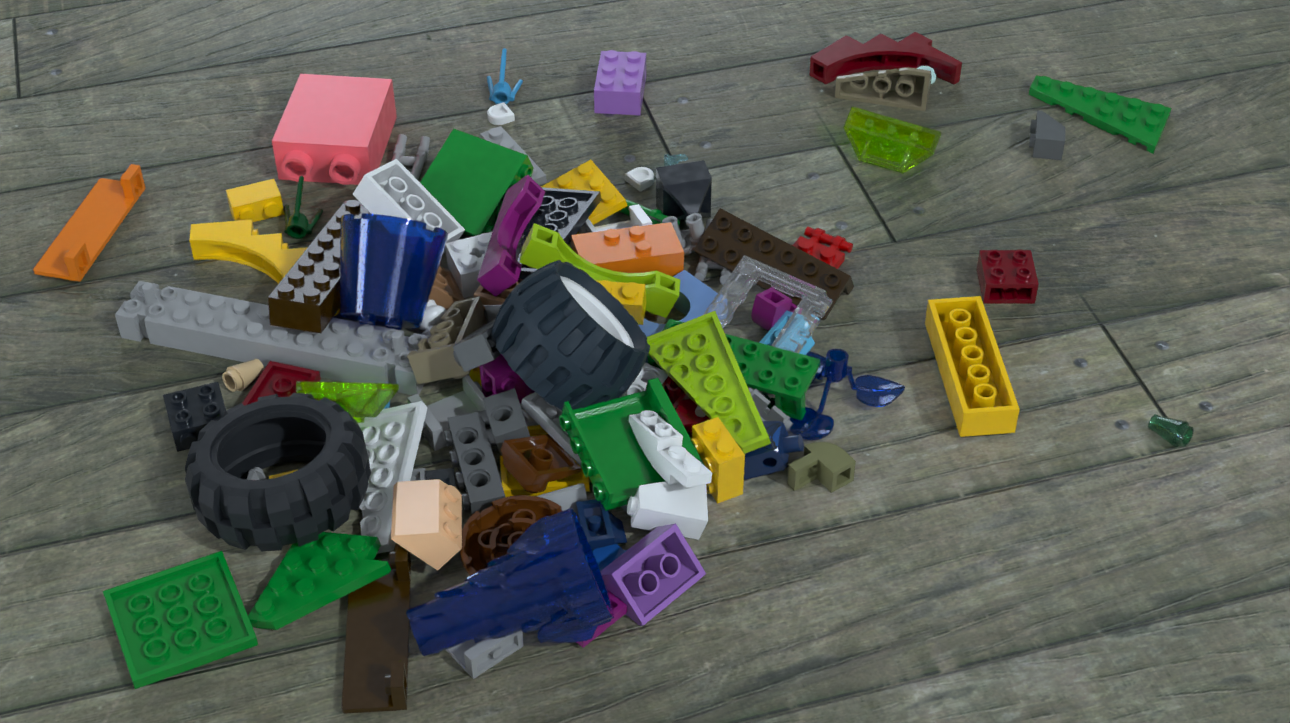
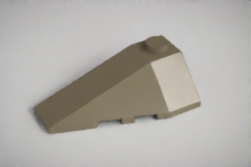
[835,67,932,111]

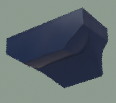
[576,499,627,550]

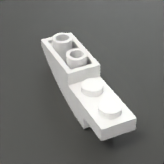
[629,410,712,488]

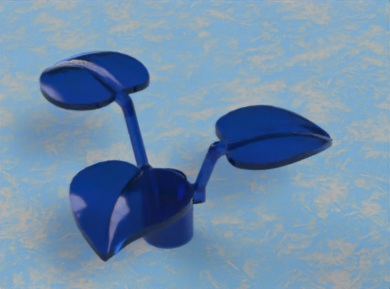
[789,349,905,440]

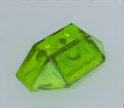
[843,106,942,174]
[296,381,399,423]

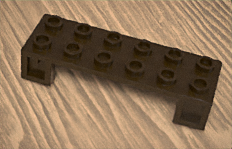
[694,208,854,320]
[342,543,411,714]

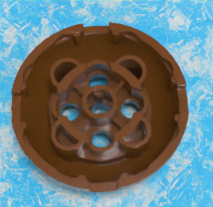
[460,495,581,599]

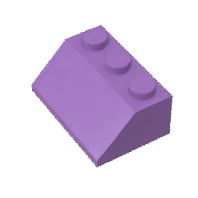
[594,523,706,626]

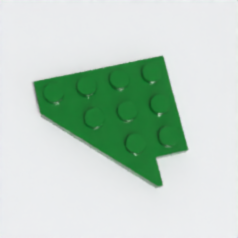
[248,532,391,630]

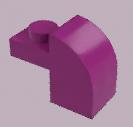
[751,287,803,331]

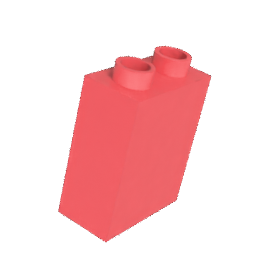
[272,74,397,185]

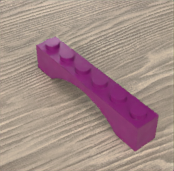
[477,175,545,297]

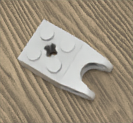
[445,232,524,298]

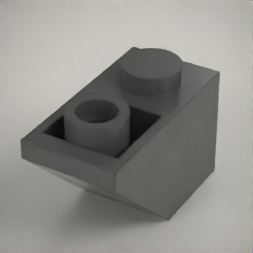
[1029,110,1065,160]

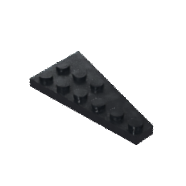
[517,187,601,280]

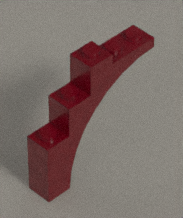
[809,32,962,85]

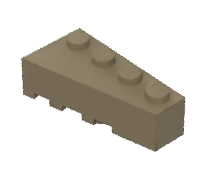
[407,296,487,384]

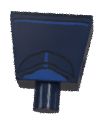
[744,421,804,480]

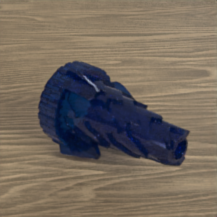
[406,508,614,656]

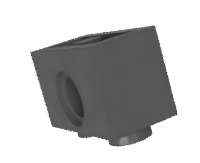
[481,388,530,456]

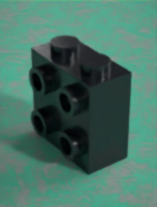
[163,382,226,452]

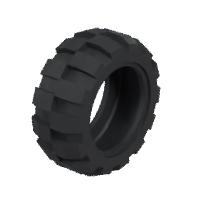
[185,393,371,552]

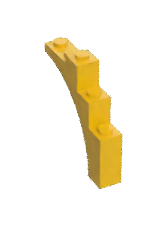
[189,220,308,284]

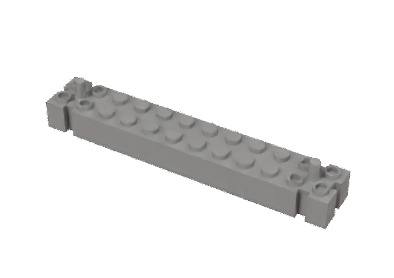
[115,281,430,395]

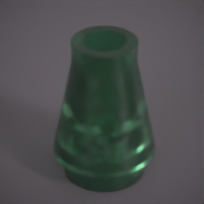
[1148,414,1194,447]

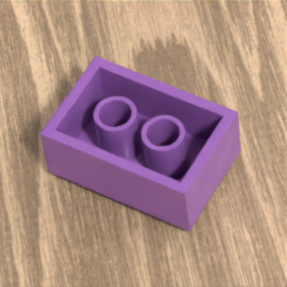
[594,50,646,115]

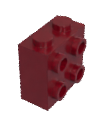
[976,250,1039,304]

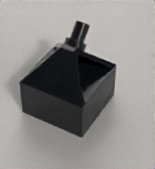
[656,160,712,229]

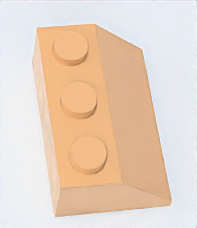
[391,479,462,571]

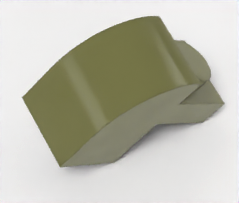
[787,442,856,493]

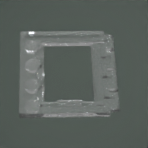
[703,255,833,353]

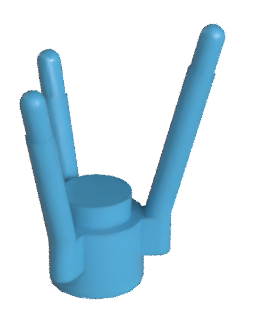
[487,48,523,104]

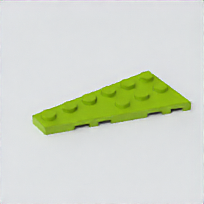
[647,311,771,454]

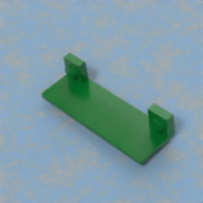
[647,319,820,420]

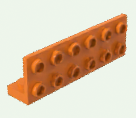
[33,164,146,282]

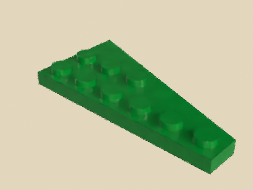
[1029,75,1172,154]

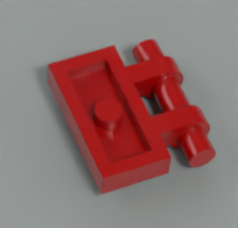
[792,227,853,269]

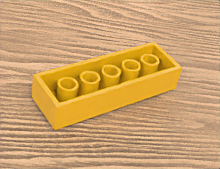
[925,296,1020,437]

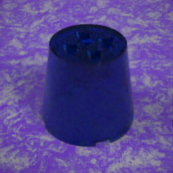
[340,213,448,330]

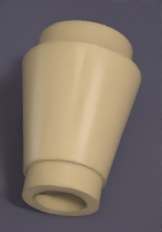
[222,359,264,392]

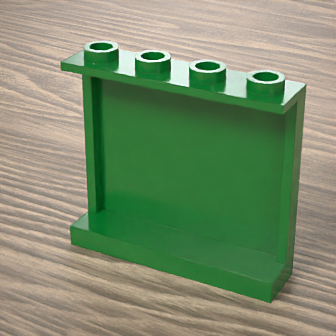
[420,128,534,237]
[559,378,705,511]

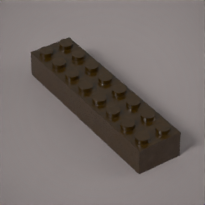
[268,200,392,333]

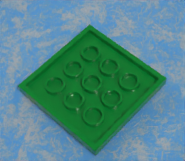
[103,551,258,689]

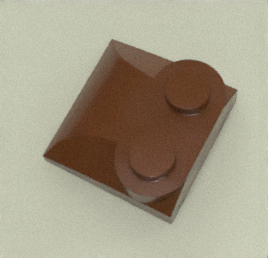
[501,434,581,493]

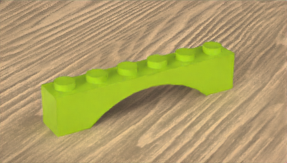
[519,223,680,318]

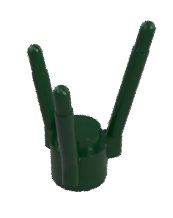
[284,176,323,239]

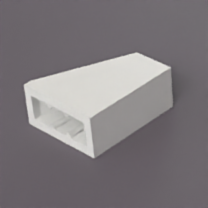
[627,481,708,540]

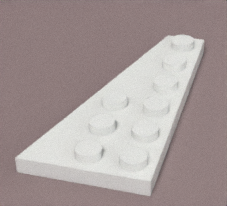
[352,401,428,553]

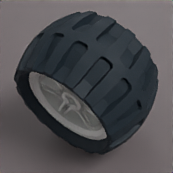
[492,260,650,411]

